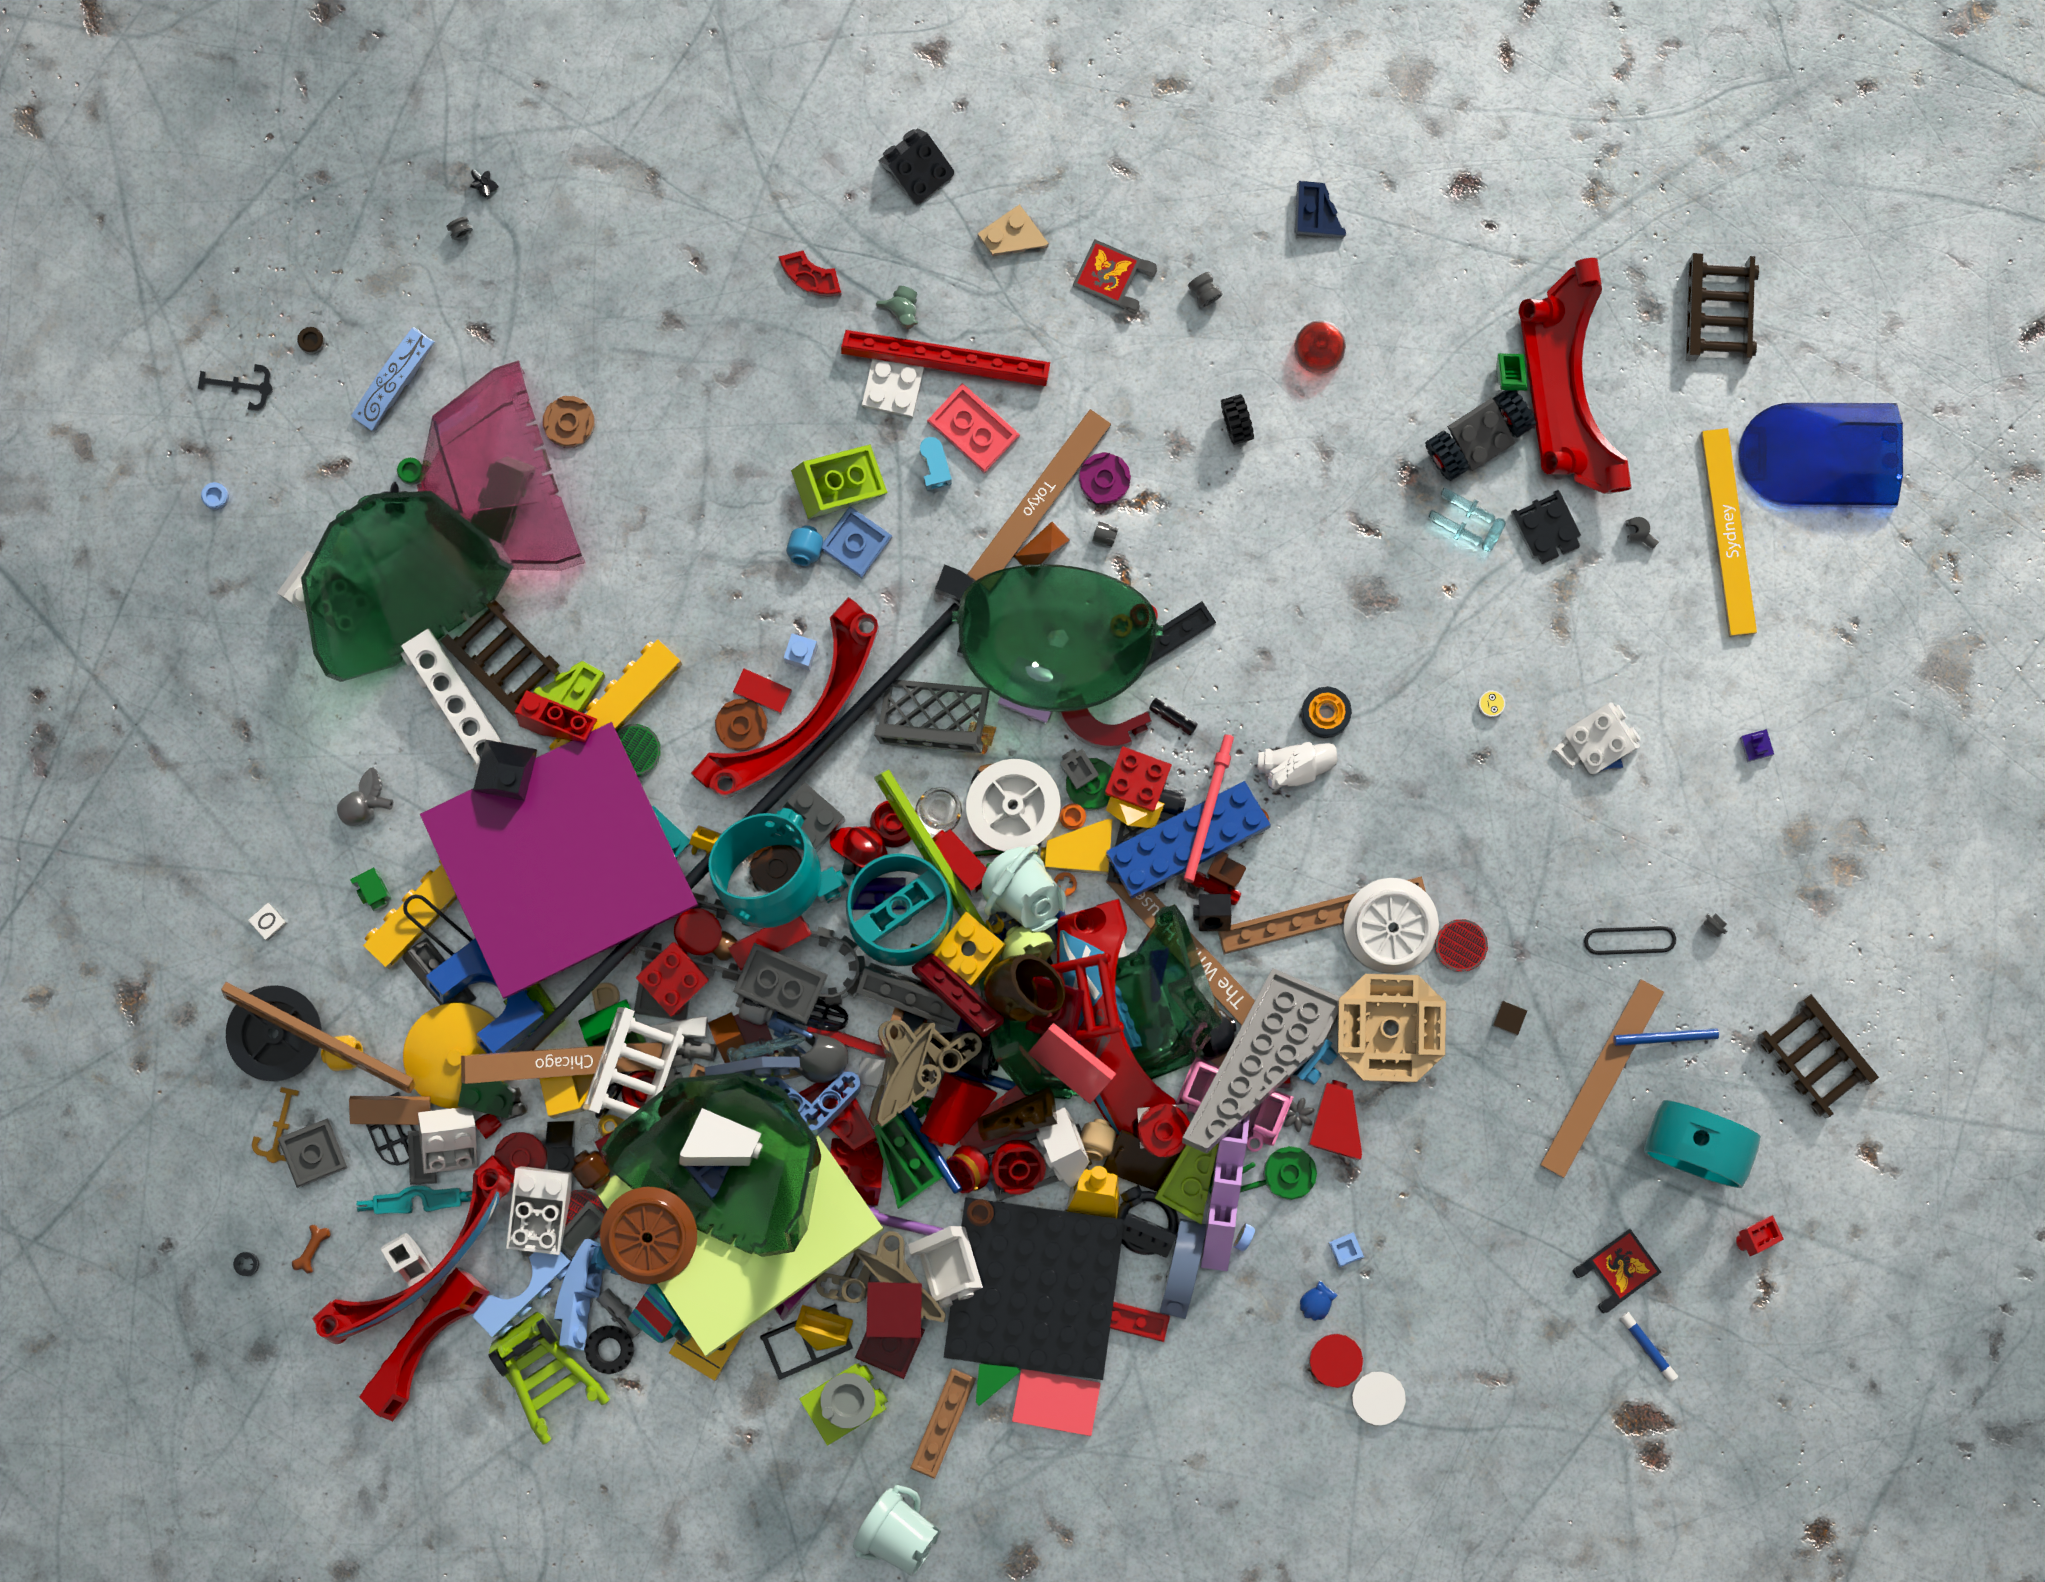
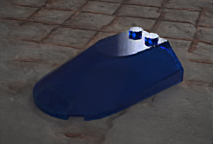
[1738,403,1903,509]

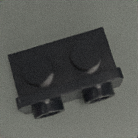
[1122,1212,1177,1258]

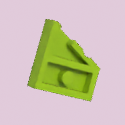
[533,661,605,712]

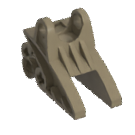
[868,1020,982,1126]
[816,1231,946,1323]

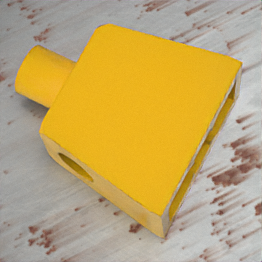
[1066,1166,1120,1218]

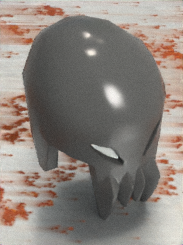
[778,1032,848,1083]

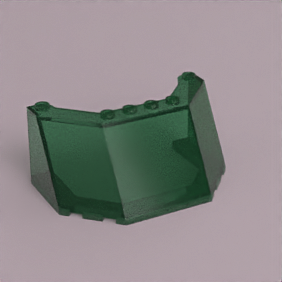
[979,904,1222,1101]

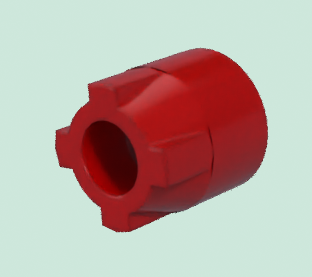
[475,1114,502,1139]

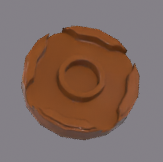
[715,699,768,751]

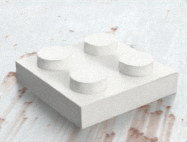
[862,359,924,418]

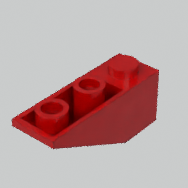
[515,691,597,742]

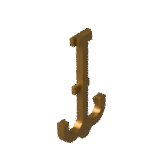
[252,1087,299,1163]

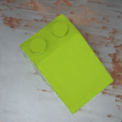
[791,444,887,519]

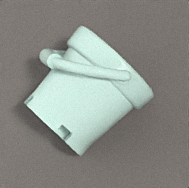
[981,845,1067,932]
[853,1485,941,1576]

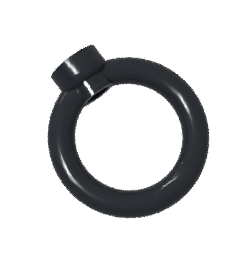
[1117,1185,1179,1255]

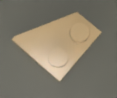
[978,204,1049,256]

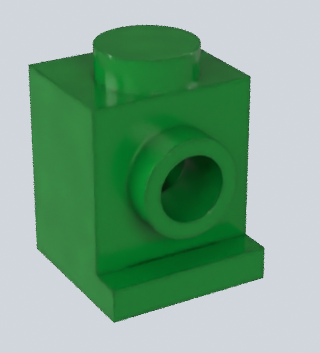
[350,867,391,911]

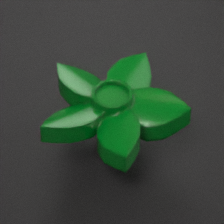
[912,1097,933,1118]

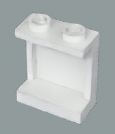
[908,1226,983,1309]

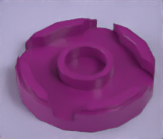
[1079,452,1131,505]

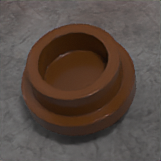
[967,1199,994,1226]

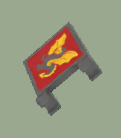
[1073,239,1157,314]

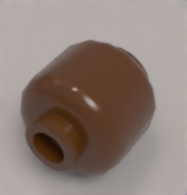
[571,1150,611,1191]

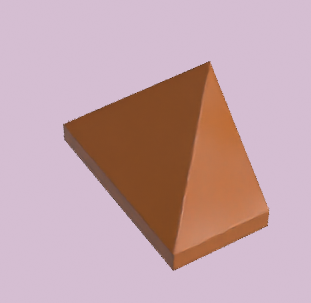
[1014,522,1070,576]

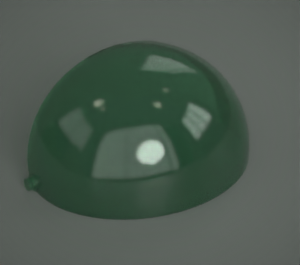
[952,564,1163,712]

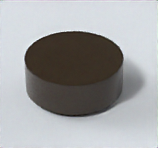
[297,327,325,354]

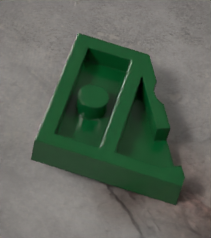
[458,1081,516,1119]

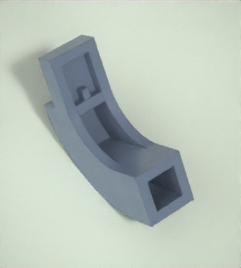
[1160,1219,1207,1319]

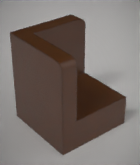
[1207,852,1246,890]

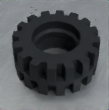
[584,1325,634,1374]

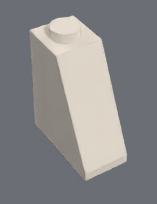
[679,1108,764,1166]

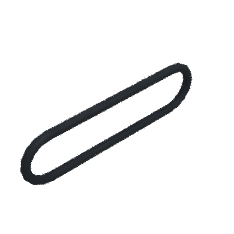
[403,894,473,956]
[1584,926,1676,955]

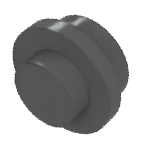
[1703,913,1728,937]

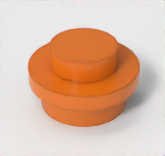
[1060,803,1086,830]

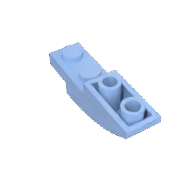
[554,1239,602,1351]

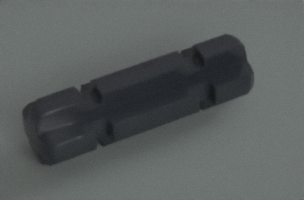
[1149,698,1198,735]

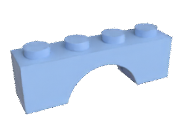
[471,1250,572,1337]

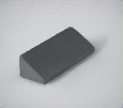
[402,937,476,1005]

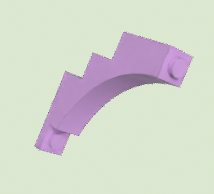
[1201,1114,1250,1271]

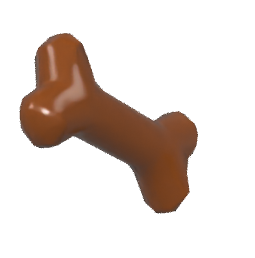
[292,1225,331,1274]

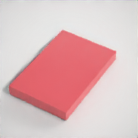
[927,383,1020,474]
[1027,1023,1116,1104]
[1012,1369,1101,1436]

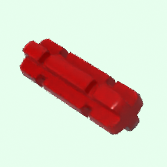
[1191,871,1241,905]

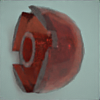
[1294,320,1346,373]

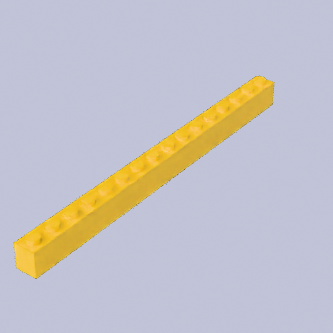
[363,639,682,969]

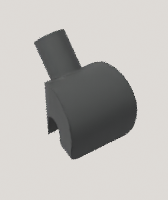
[1625,517,1659,549]

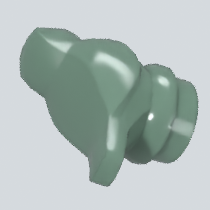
[876,286,918,329]

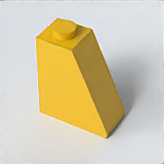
[1040,819,1113,875]

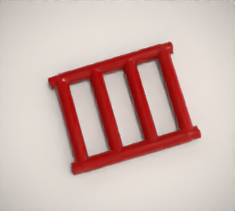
[1033,953,1124,1041]

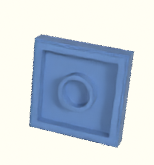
[821,506,892,579]

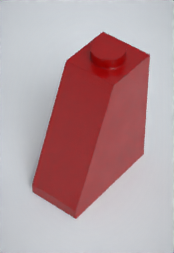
[932,829,987,896]
[920,1073,998,1147]
[1308,1080,1362,1161]

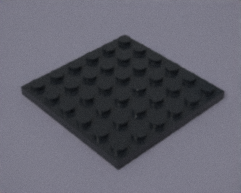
[944,1197,1125,1380]

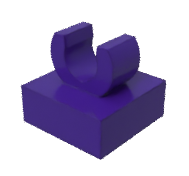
[1740,729,1774,762]

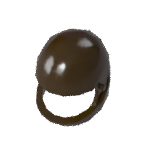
[984,954,1065,1022]

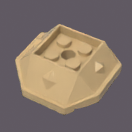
[1337,974,1446,1082]

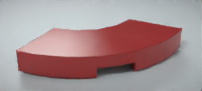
[778,250,842,297]

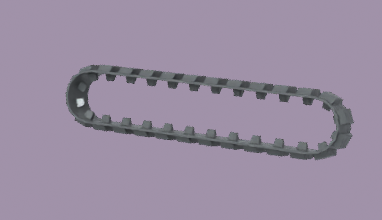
[610,892,866,1006]

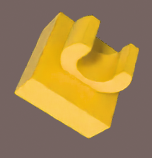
[689,825,721,855]

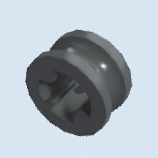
[446,217,473,240]

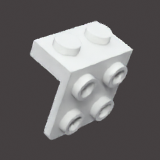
[1565,703,1640,774]

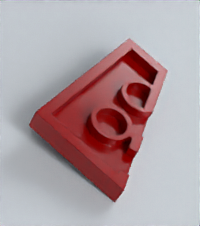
[799,1079,877,1152]
[959,1080,1039,1151]

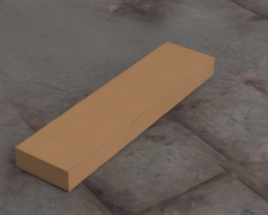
[910,1368,976,1479]

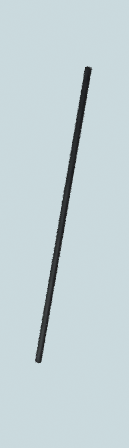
[514,603,963,1052]

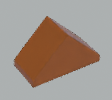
[708,1012,752,1063]

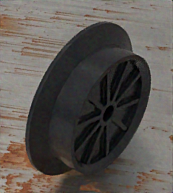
[226,985,322,1081]

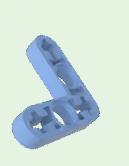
[761,1071,861,1136]

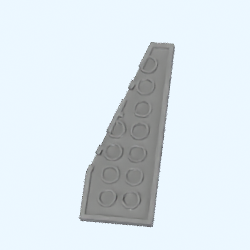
[1182,968,1340,1153]

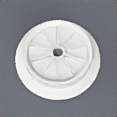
[966,759,1061,852]
[1344,878,1439,973]

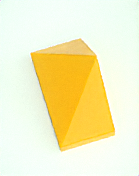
[1106,797,1165,828]
[794,1305,853,1351]

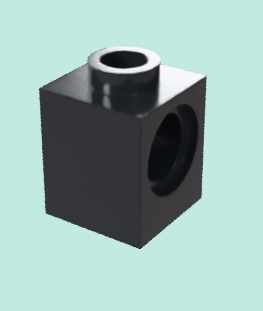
[1193,894,1232,931]

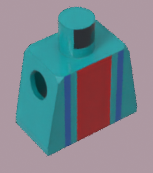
[628,1283,692,1344]

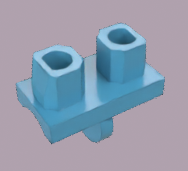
[1292,1039,1338,1085]

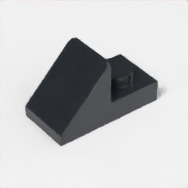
[545,1121,576,1172]

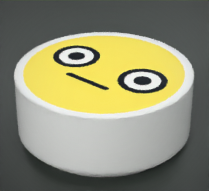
[1478,690,1505,718]

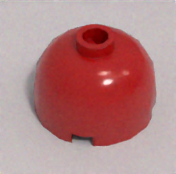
[991,1139,1046,1195]

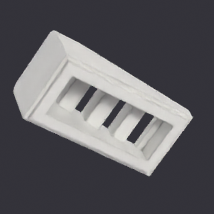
[652,1016,708,1040]

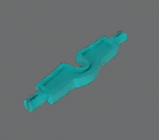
[356,1185,472,1214]

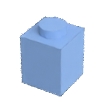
[784,633,818,671]

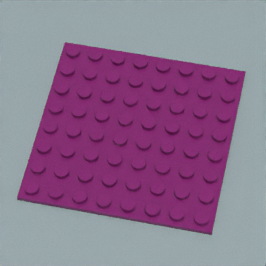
[420,722,698,999]

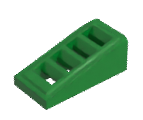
[1496,353,1527,391]

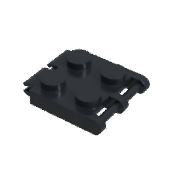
[1511,490,1581,564]

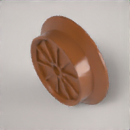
[600,1187,697,1284]

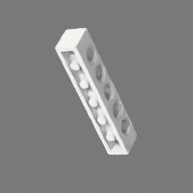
[400,629,503,773]

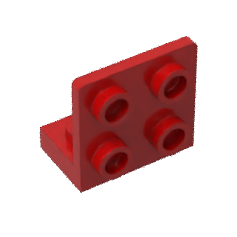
[1105,746,1172,812]
[635,942,709,1017]
[830,1138,883,1206]

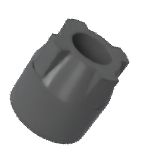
[1092,521,1118,547]

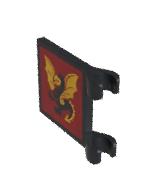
[1572,1229,1662,1313]

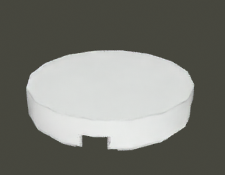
[1352,1371,1406,1425]

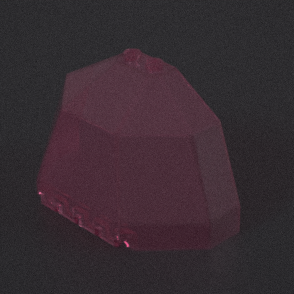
[417,360,586,571]

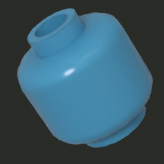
[786,525,823,566]

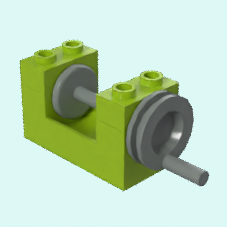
[799,1363,888,1446]

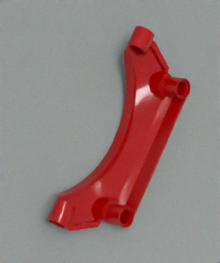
[1519,258,1632,494]

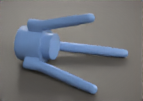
[768,1011,833,1054]

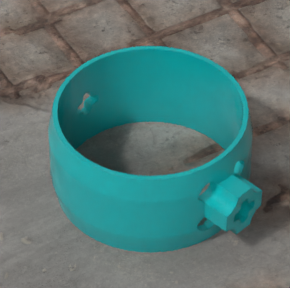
[709,808,822,928]

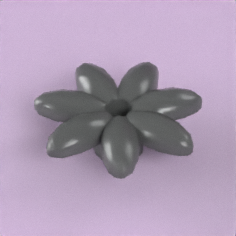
[1284,1098,1314,1132]

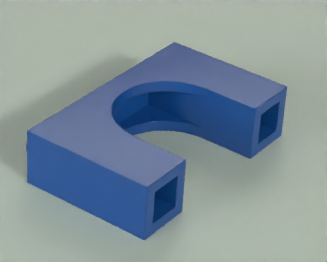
[426,938,545,1054]

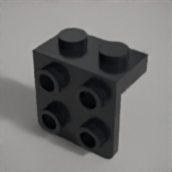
[878,128,954,204]

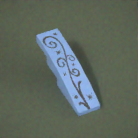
[351,327,435,431]

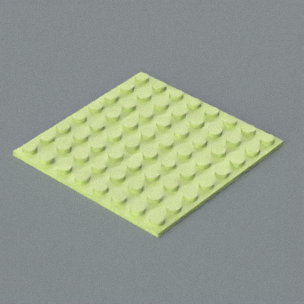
[595,1072,884,1357]

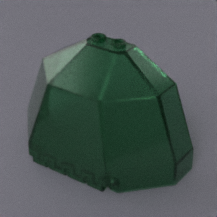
[301,491,514,682]
[601,1073,821,1257]

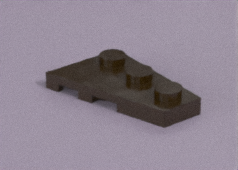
[978,1087,1058,1141]

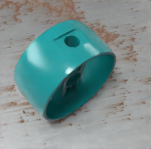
[846,853,953,966]
[1644,1100,1761,1188]

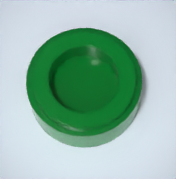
[397,457,424,485]

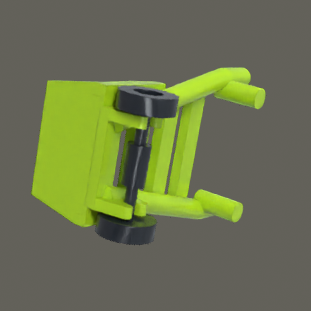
[488,1312,610,1445]

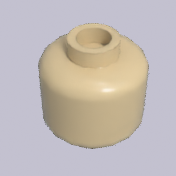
[1080,1119,1116,1161]

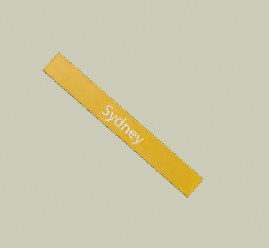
[1701,428,1757,637]

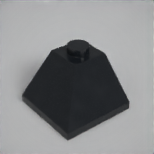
[473,740,537,801]

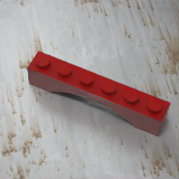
[359,1268,489,1422]

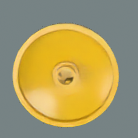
[403,1002,511,1109]

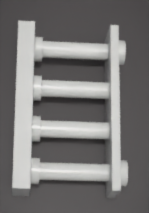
[583,1007,684,1131]

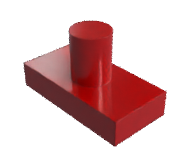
[1736,1215,1784,1257]

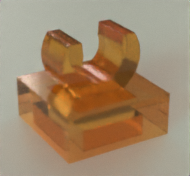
[968,721,997,754]

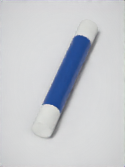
[1620,1312,1678,1383]

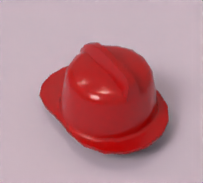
[829,826,888,868]

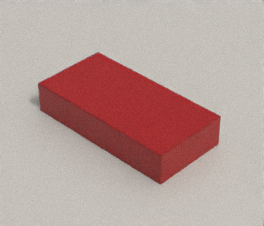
[733,668,792,714]

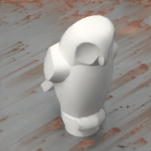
[1258,742,1337,790]

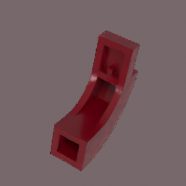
[1057,695,1152,750]

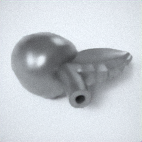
[337,767,394,826]

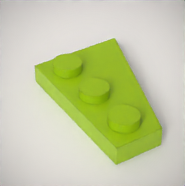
[1155,1144,1218,1225]

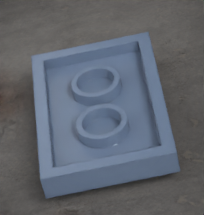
[705,1057,800,1082]

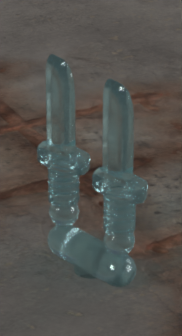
[1429,487,1506,552]
[727,1034,804,1062]

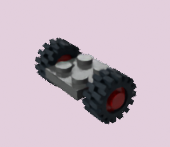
[1425,390,1536,481]

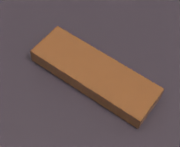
[349,1096,431,1125]

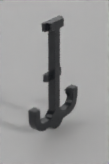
[198,364,273,411]

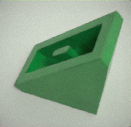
[976,1364,1021,1406]

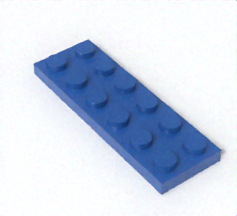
[1106,781,1271,899]

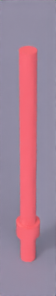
[1183,734,1234,883]

